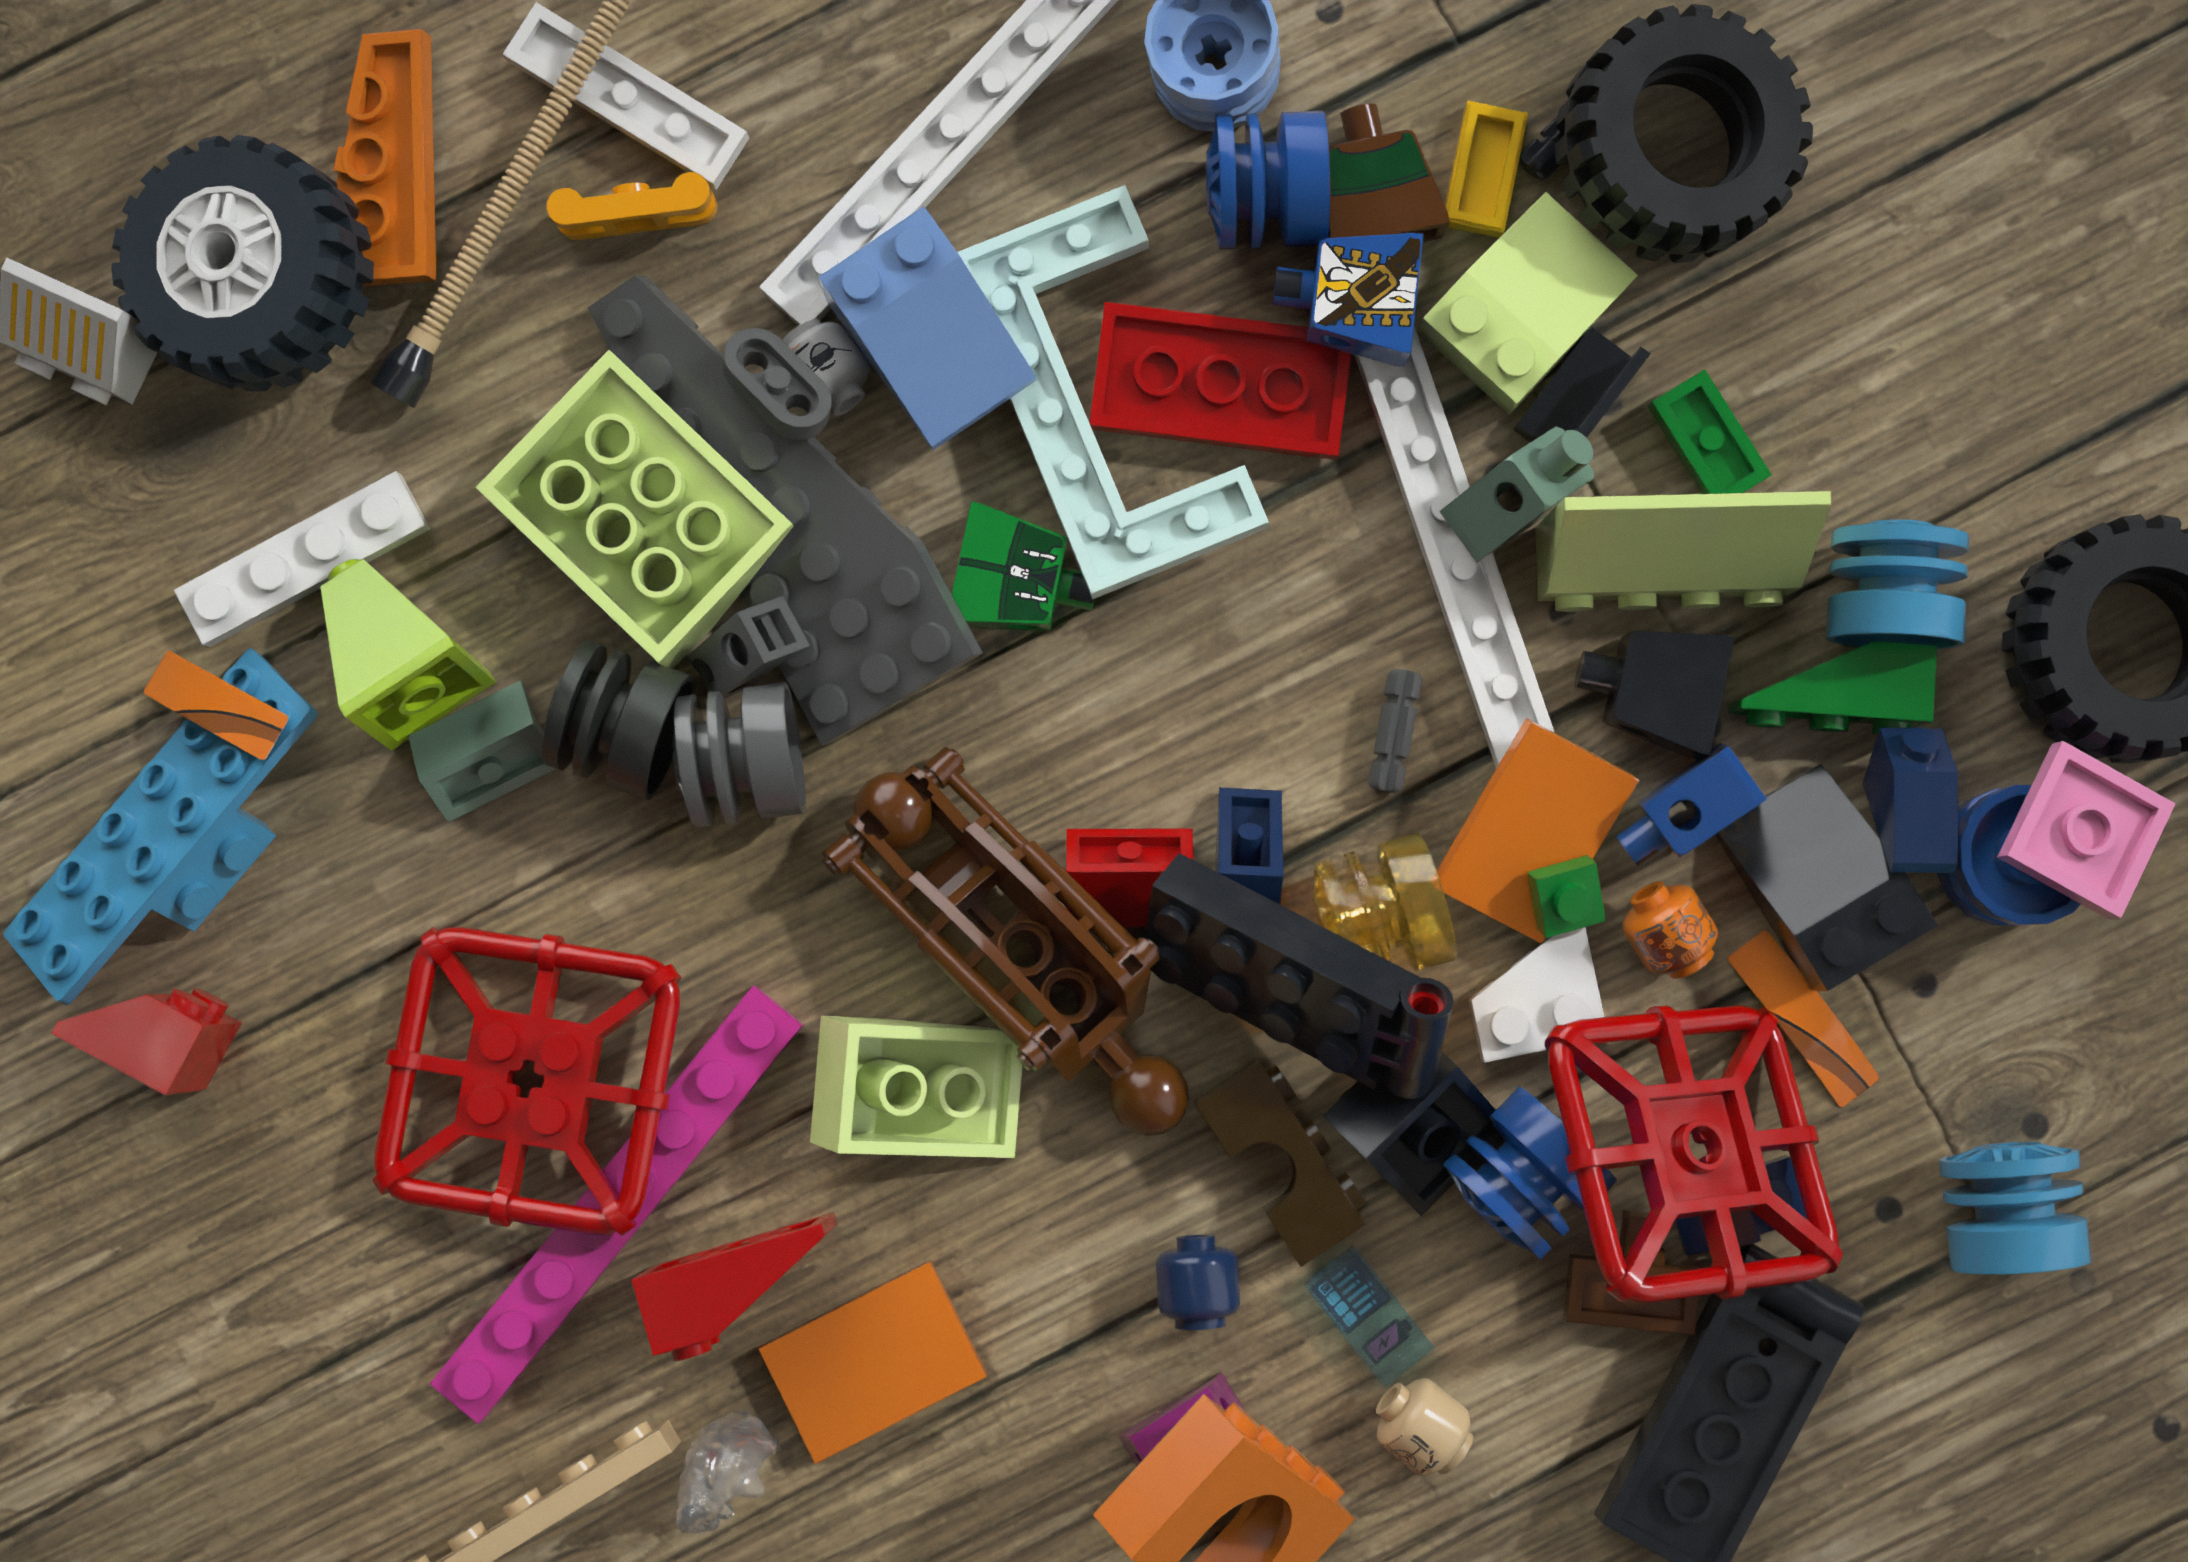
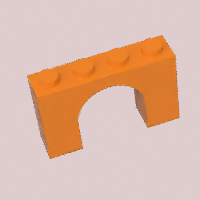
[1093,1394,1355,1562]

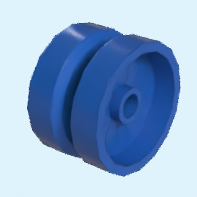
[1937,785,2081,926]

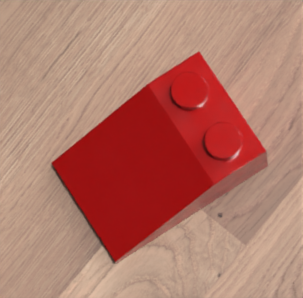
[631,1212,837,1362]

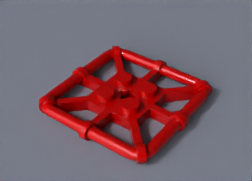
[372,927,682,1236]
[1544,1005,1843,1303]

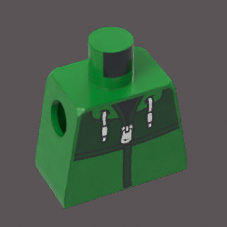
[952,501,1095,631]

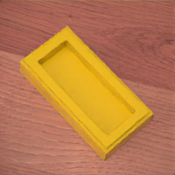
[1445,101,1528,238]

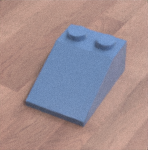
[818,206,1037,451]

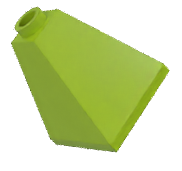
[320,559,496,751]

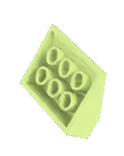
[475,350,794,669]
[1535,491,1831,612]

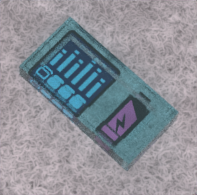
[1304,1245,1435,1387]

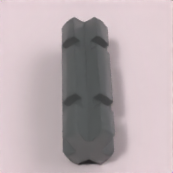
[1368,669,1422,793]

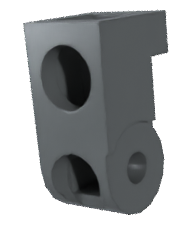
[688,596,810,699]

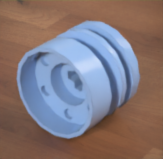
[1144,0,1281,131]

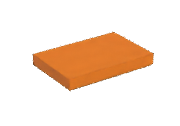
[1430,718,1639,944]
[758,1260,987,1464]

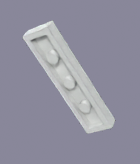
[503,2,749,190]
[174,471,430,647]

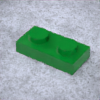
[1647,369,1772,494]

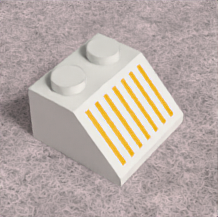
[0,258,157,406]

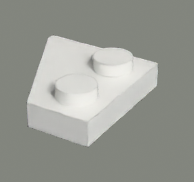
[1468,927,1604,1063]

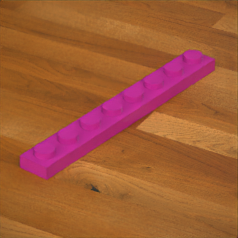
[430,985,804,1424]

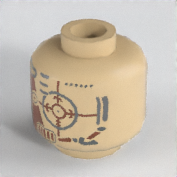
[1376,1378,1473,1476]

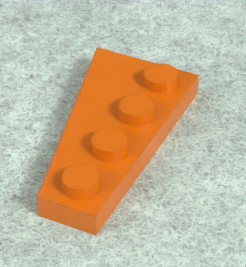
[333,29,436,287]

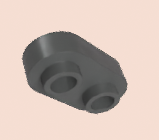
[722,328,832,440]

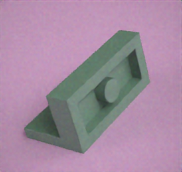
[408,680,556,822]

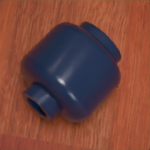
[1156,1234,1240,1330]

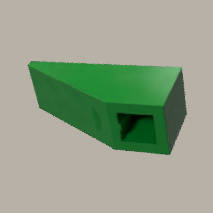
[1728,641,1937,735]

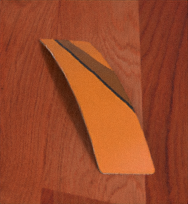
[144,650,289,760]
[1728,930,1879,1107]

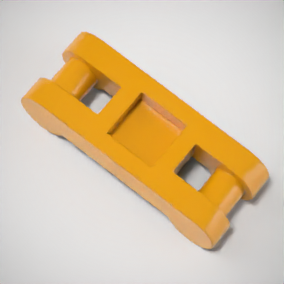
[546,172,718,240]

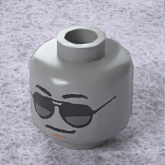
[782,319,871,416]

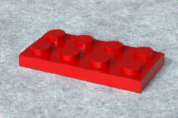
[1089,302,1351,460]

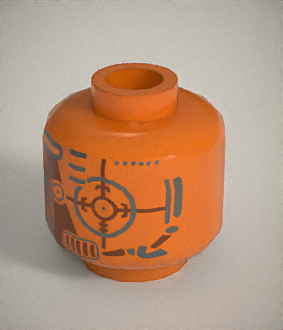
[1622,881,1719,979]

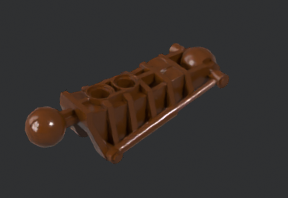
[822,747,1189,1136]

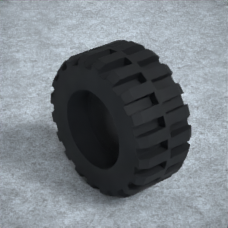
[1554,4,1813,263]
[2002,514,2188,763]

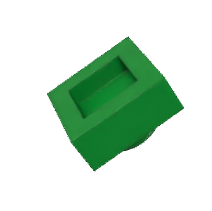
[1528,855,1606,938]

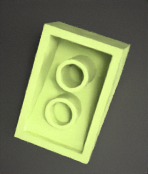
[1418,192,1638,415]
[810,1016,1023,1158]

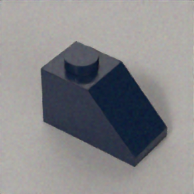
[1862,727,1958,873]
[1215,787,1283,905]

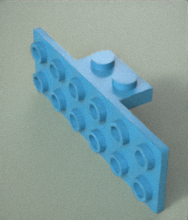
[4,648,318,1005]

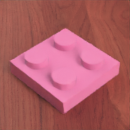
[1997,741,2176,920]

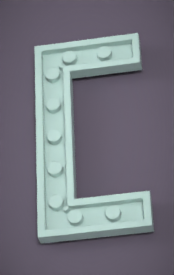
[958,185,1269,599]

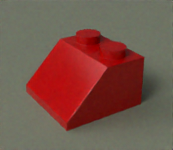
[51,988,242,1095]

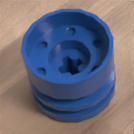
[1206,111,1330,250]
[1443,1086,1617,1260]

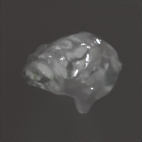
[674,1411,780,1534]

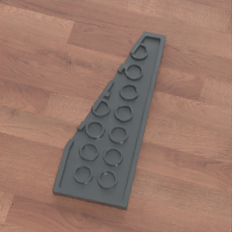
[588,275,983,746]

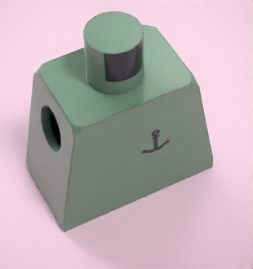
[1439,427,1594,563]

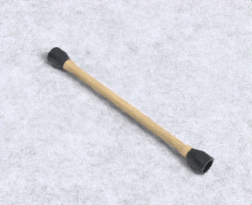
[370,0,632,408]

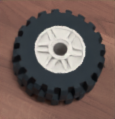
[111,135,374,392]

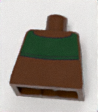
[1328,104,1450,242]

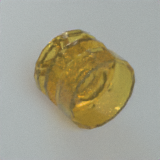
[1312,832,1457,972]

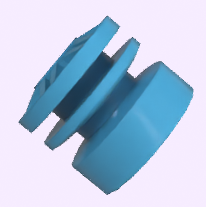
[1826,519,1970,649]
[1939,1141,2092,1274]

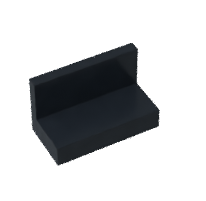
[1513,327,1651,443]

